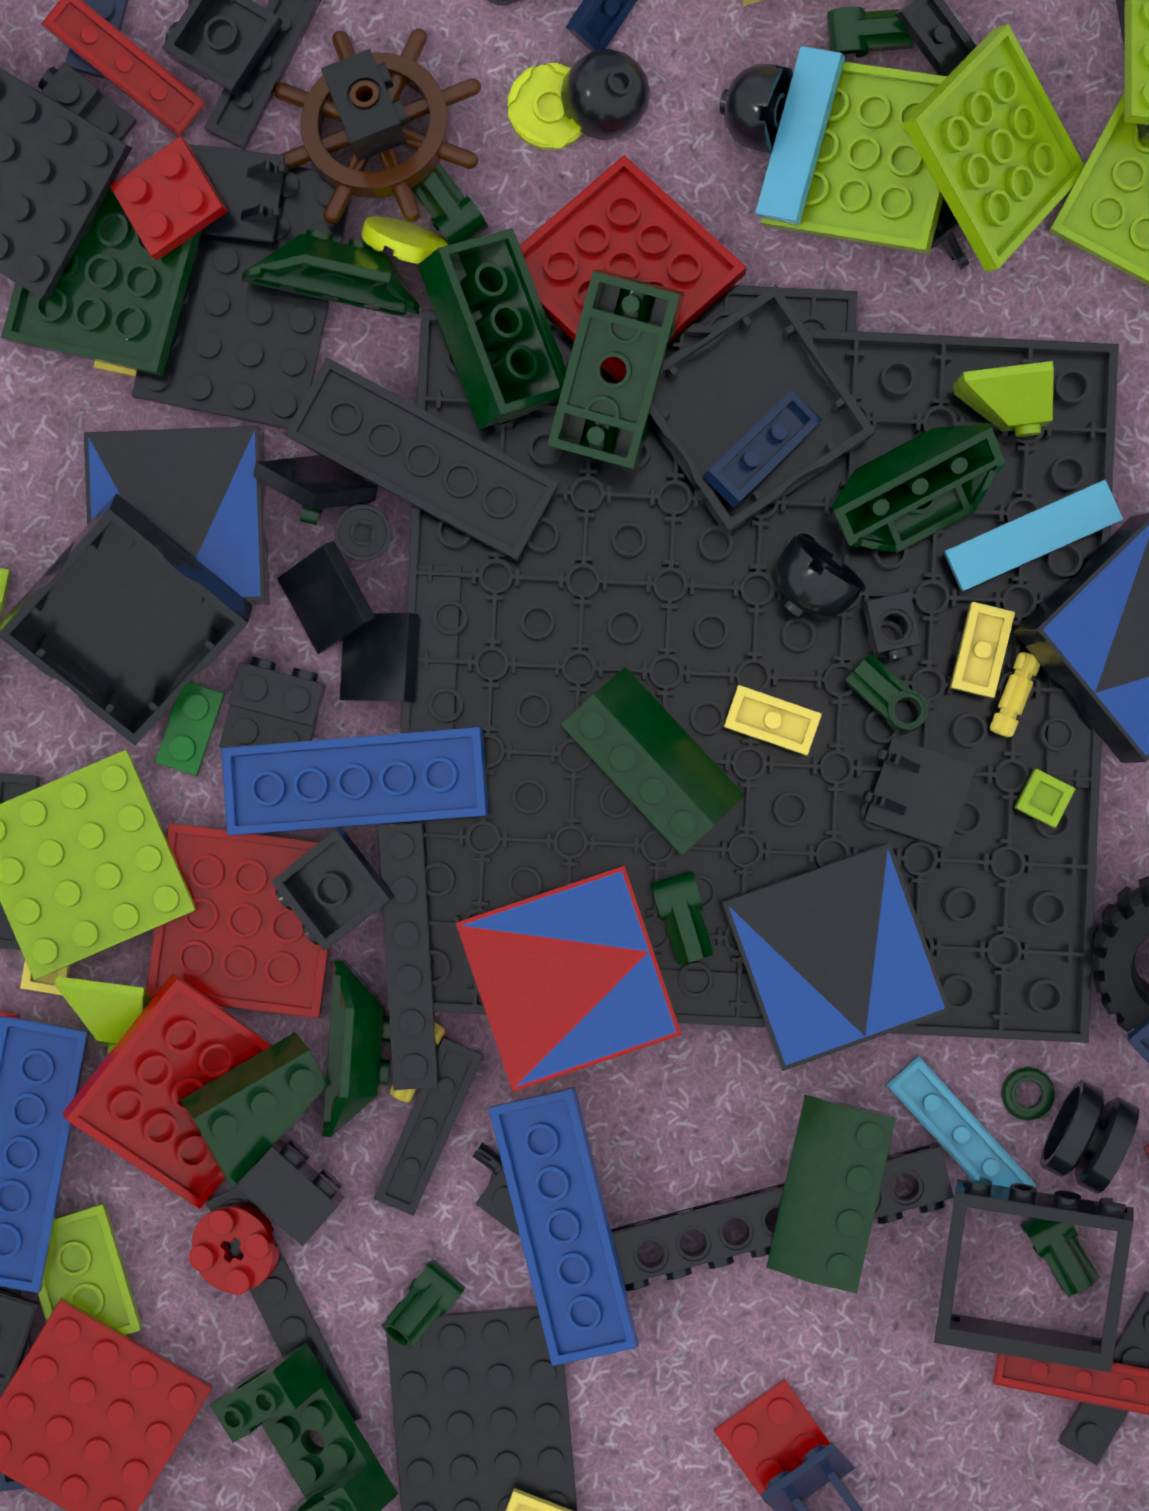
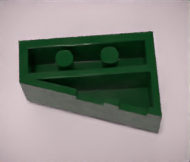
[181,1032,328,1188]

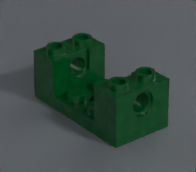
[547,269,685,469]
[210,1343,398,1511]

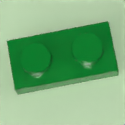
[155,682,225,776]

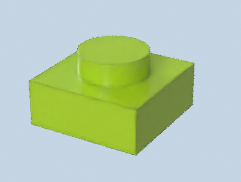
[1014,769,1076,828]

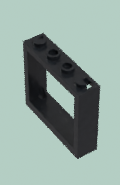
[934,1177,1134,1373]

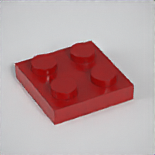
[110,136,228,261]
[714,1378,830,1502]

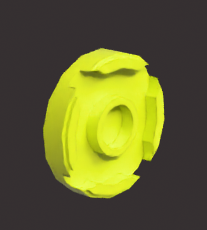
[508,63,584,150]
[361,216,448,264]

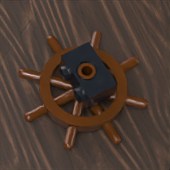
[274,28,481,224]

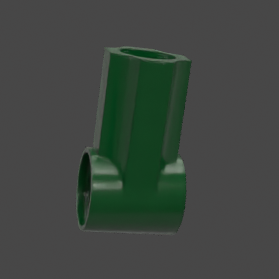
[827,6,915,58]
[411,162,489,245]
[845,653,928,733]
[650,871,714,965]
[1020,1218,1100,1297]
[381,1259,466,1350]

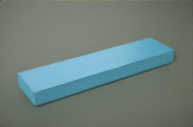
[755,46,845,225]
[943,479,1123,592]
[886,1055,1036,1215]

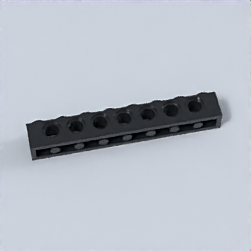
[611,1143,954,1291]

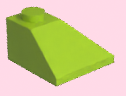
[953,361,1054,437]
[55,976,152,1054]

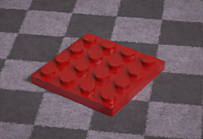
[519,155,746,382]
[146,823,329,1018]
[62,973,273,1209]
[0,1298,212,1511]

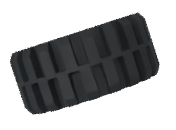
[1092,876,1149,1032]

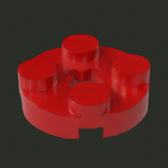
[189,1204,279,1295]

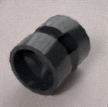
[334,505,391,562]

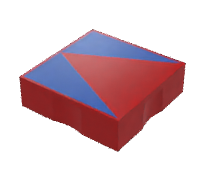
[456,865,682,1092]

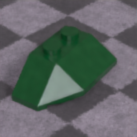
[241,229,420,318]
[831,424,1006,553]
[322,959,391,1137]

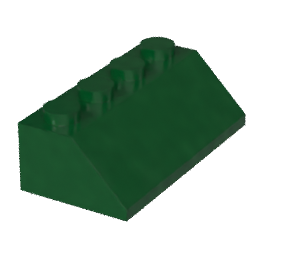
[417,228,567,429]
[561,667,745,855]
[766,1094,896,1293]

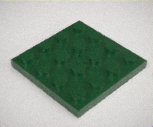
[1,188,202,376]

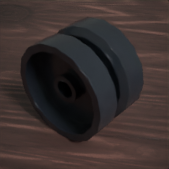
[1040,1079,1140,1194]

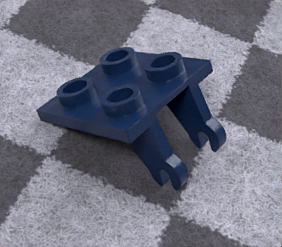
[760,1442,864,1511]

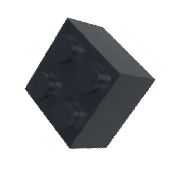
[236,1139,344,1247]

